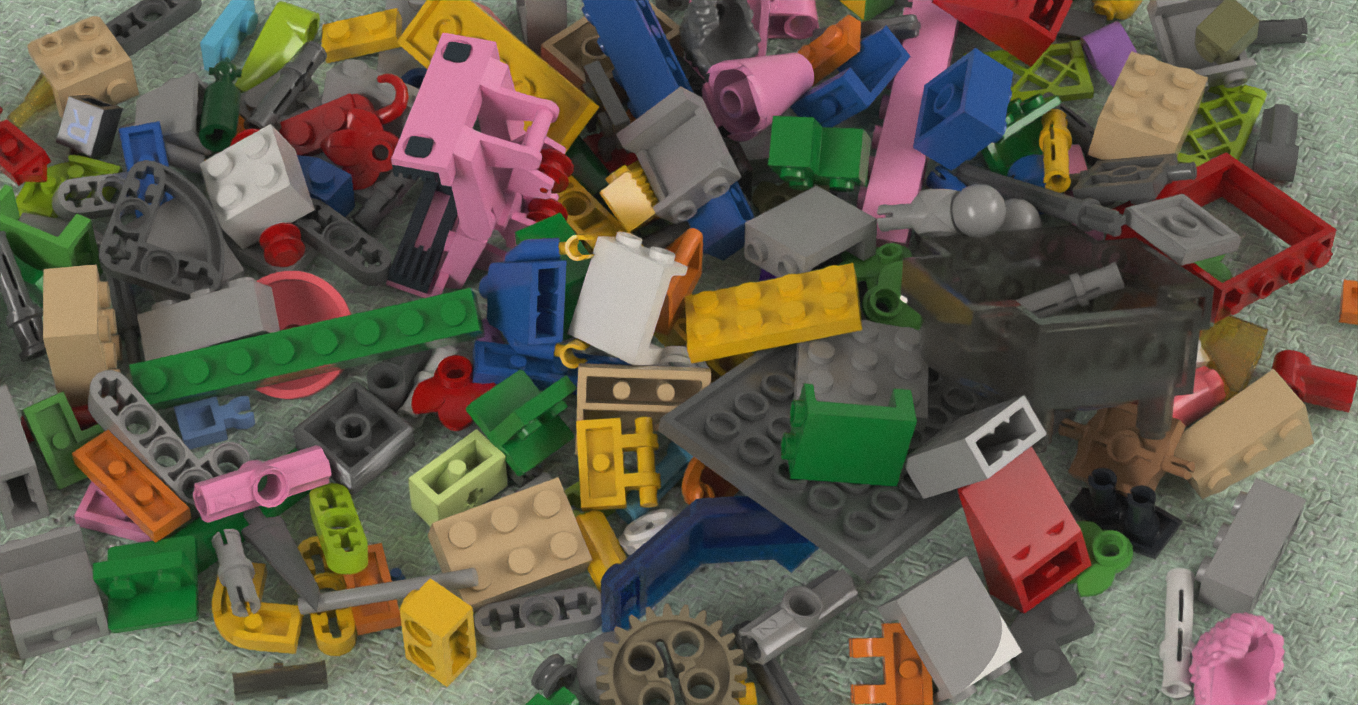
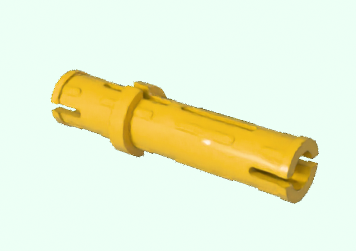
[1039,109,1072,193]

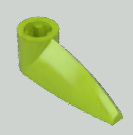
[235,1,320,93]

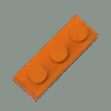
[72,430,191,543]

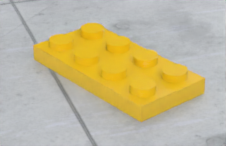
[685,263,863,364]

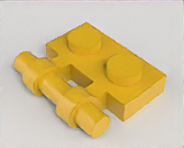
[576,417,661,512]

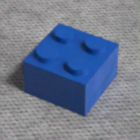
[913,48,1013,171]

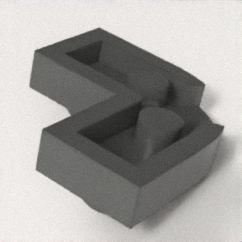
[1010,589,1095,701]

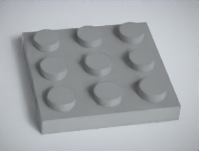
[794,320,929,431]

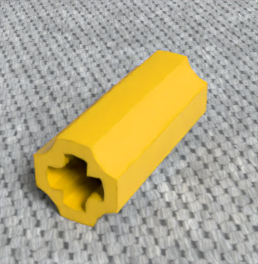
[575,510,639,604]

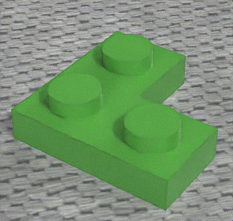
[20,391,130,490]

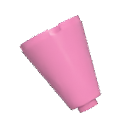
[702,53,814,142]

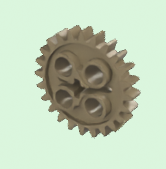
[596,603,747,705]

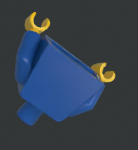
[479,234,595,369]

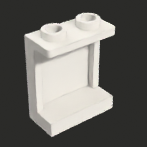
[568,232,688,365]

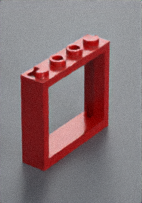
[1105,152,1337,323]

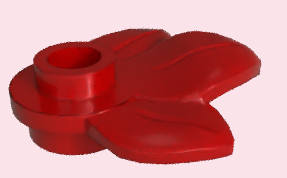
[320,108,399,190]
[411,355,496,431]

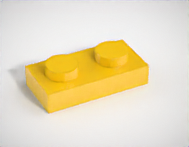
[321,8,402,63]

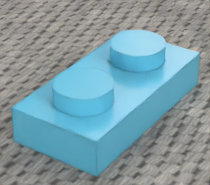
[200,0,258,71]

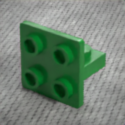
[981,93,1062,176]
[466,370,577,477]
[93,535,199,633]

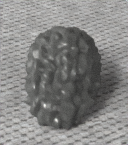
[679,0,761,82]

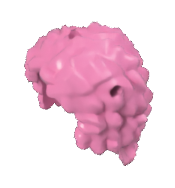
[1188,612,1285,705]

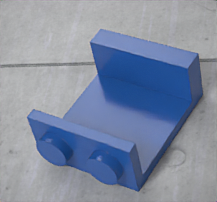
[790,25,911,127]

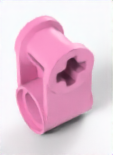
[768,0,819,40]

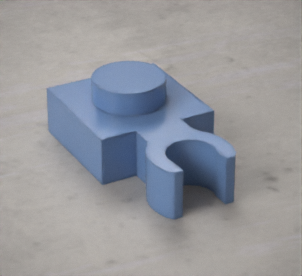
[174,396,255,449]

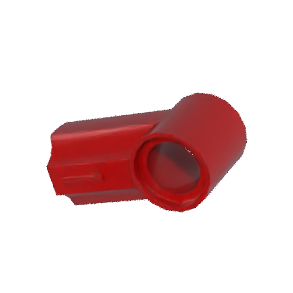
[1271,350,1358,413]

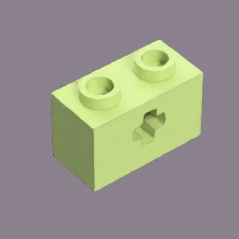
[408,429,508,527]

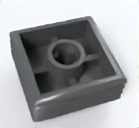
[293,382,415,495]

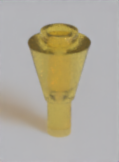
[7,72,56,128]

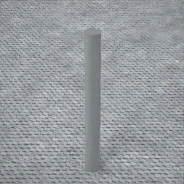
[298,568,478,615]

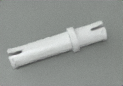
[1159,568,1195,698]

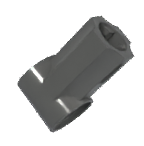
[1252,104,1299,182]
[366,349,432,413]

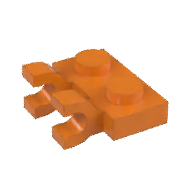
[848,623,933,705]

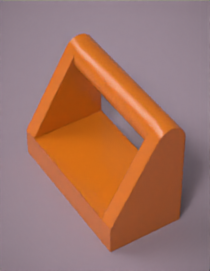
[655,228,703,336]

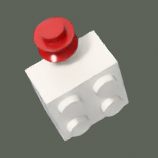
[200,124,315,267]

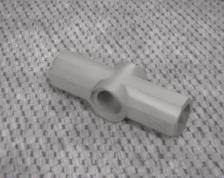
[735,569,858,665]

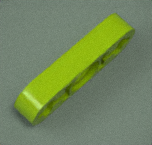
[309,483,368,575]

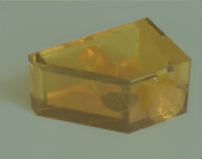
[1199,315,1269,406]

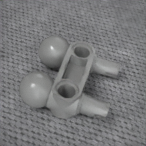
[877,184,1042,252]

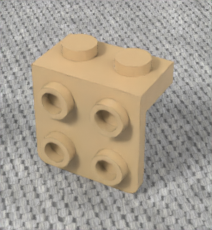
[27,16,139,119]

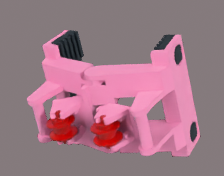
[386,33,574,298]

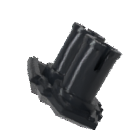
[1070,468,1183,559]

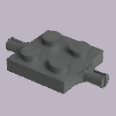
[1058,153,1197,207]

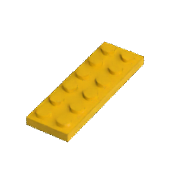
[396,0,599,153]

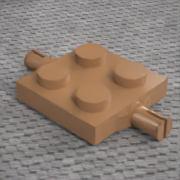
[1058,395,1195,497]

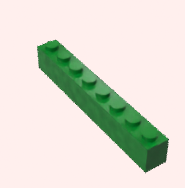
[129,288,485,411]

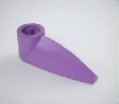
[1080,21,1137,87]

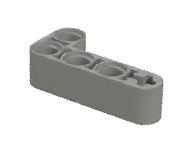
[88,370,250,520]

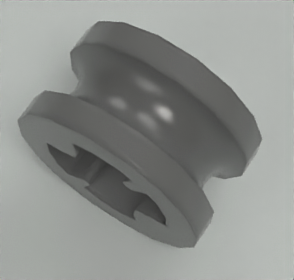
[531,654,577,698]

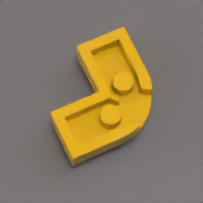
[212,562,304,654]

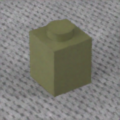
[1195,0,1260,65]

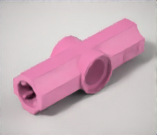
[192,445,332,523]

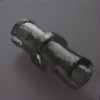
[232,660,328,702]

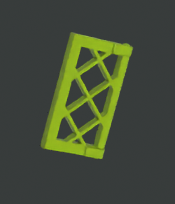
[962,40,1094,102]
[1177,84,1267,167]

